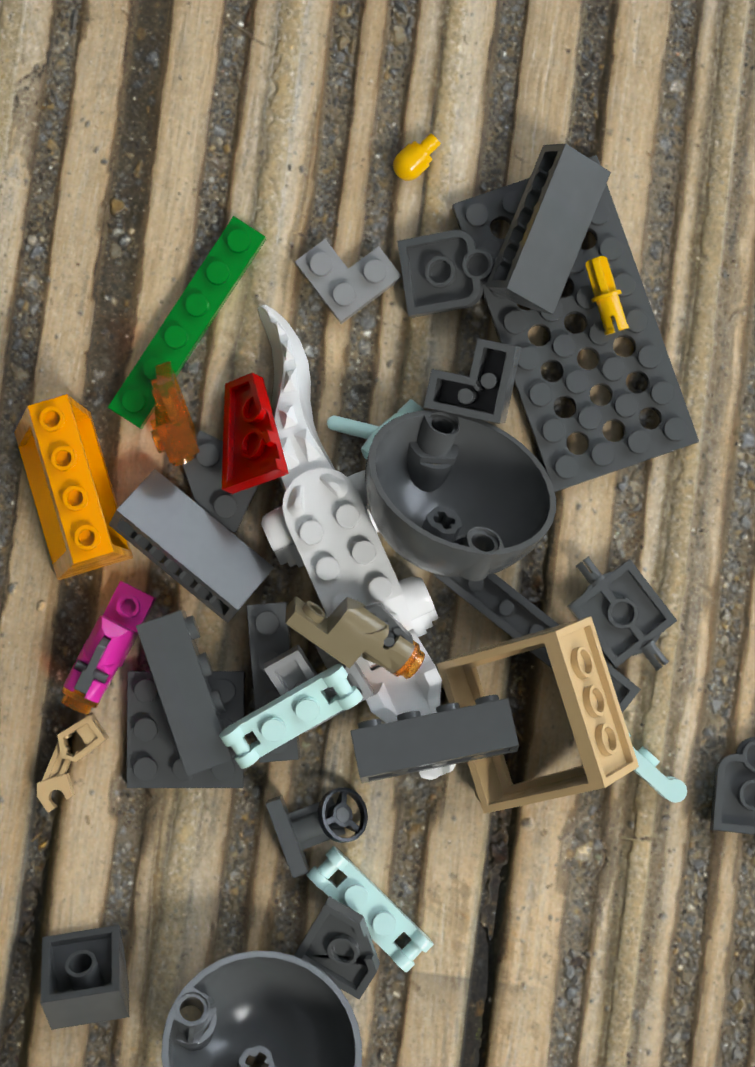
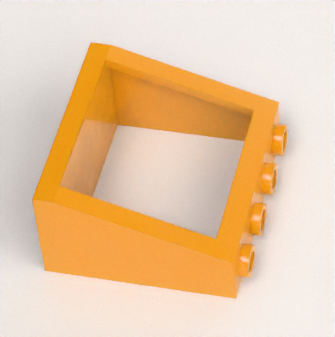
[14,394,133,580]

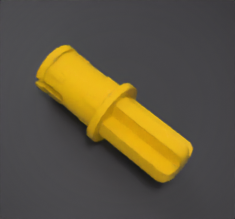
[585,256,629,335]

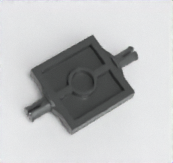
[567,556,677,671]

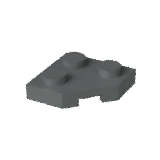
[183,430,260,533]
[294,896,380,1000]

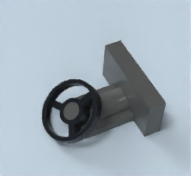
[266,787,368,878]

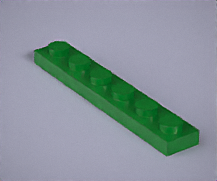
[108,216,266,430]

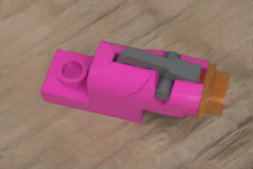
[60,581,156,715]

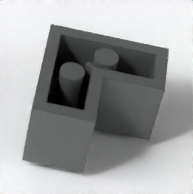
[424,338,522,424]

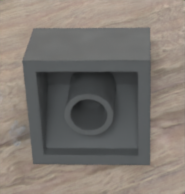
[40,925,129,1030]

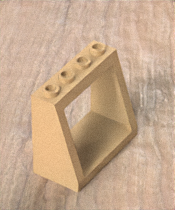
[437,616,639,814]

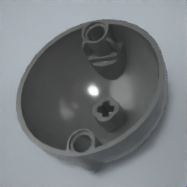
[365,410,556,581]
[161,950,362,1067]

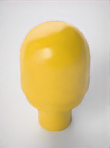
[393,133,441,181]

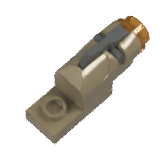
[285,596,425,679]

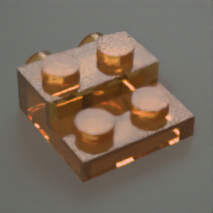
[150,361,200,466]

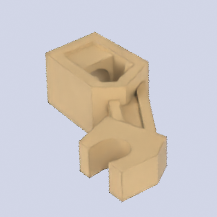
[37,714,109,813]

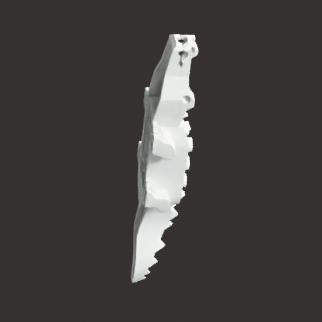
[258,305,456,780]

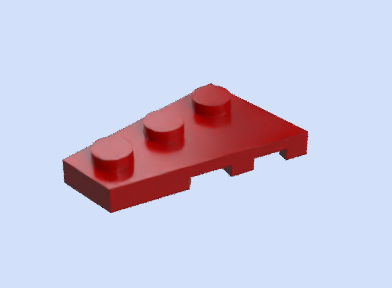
[222,373,289,494]

